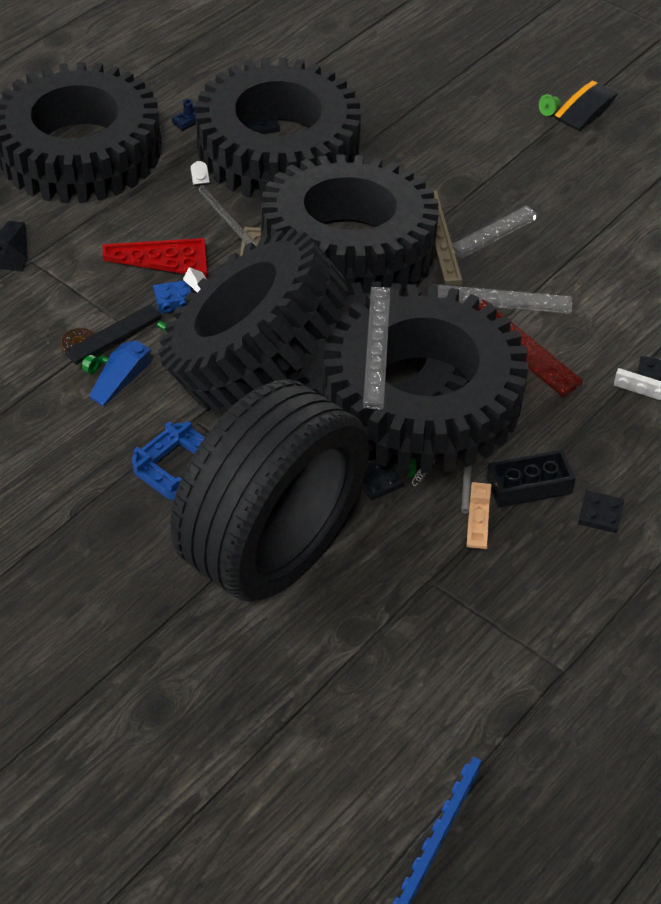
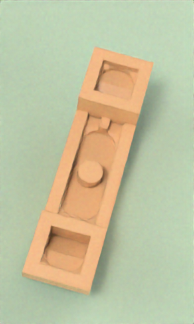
[466,482,491,549]

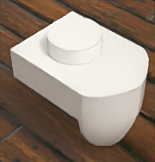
[191,161,209,186]

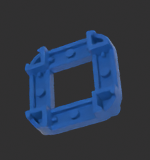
[132,421,205,501]

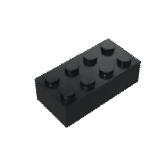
[486,449,576,507]

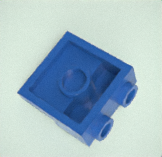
[153,281,191,314]

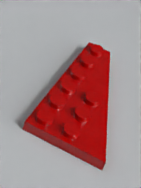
[103,238,207,278]

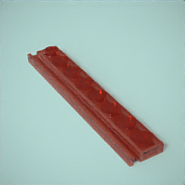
[479,299,583,397]

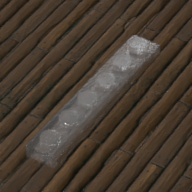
[452,205,538,259]

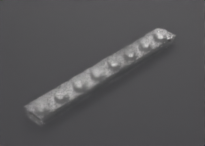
[433,284,572,313]
[363,287,390,409]

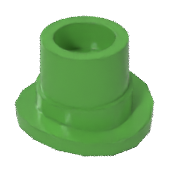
[539,94,561,116]

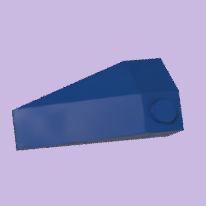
[89,340,151,407]

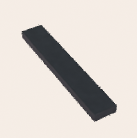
[65,304,161,365]

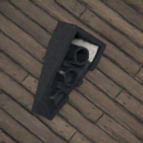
[0,221,27,272]

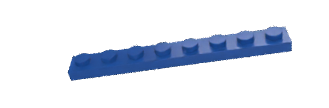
[393,756,482,904]

